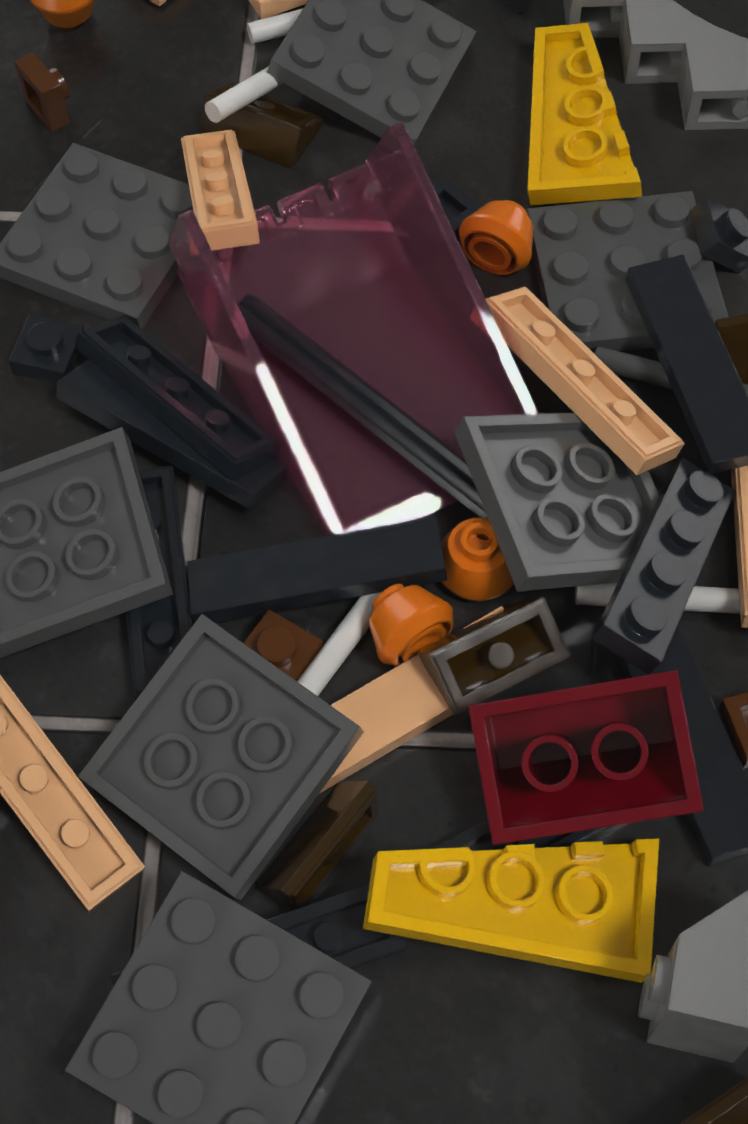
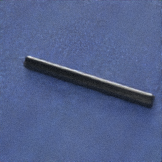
[232,294,488,519]

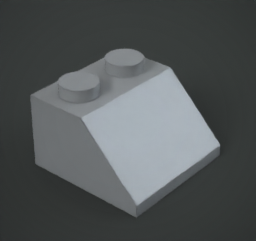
[638,890,748,1063]

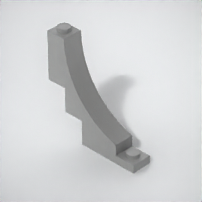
[563,0,748,130]

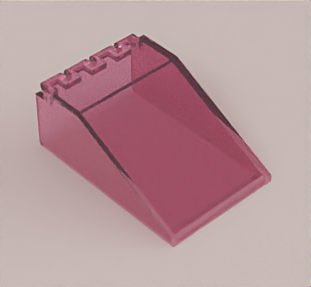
[169,122,539,535]

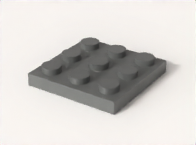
[267,0,477,153]
[0,143,199,329]
[527,191,728,354]
[454,413,659,591]
[0,427,173,658]
[78,614,364,901]
[65,871,372,1124]

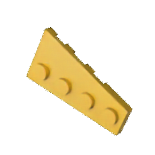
[528,23,642,206]
[363,838,659,983]

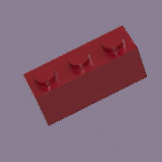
[468,670,704,845]

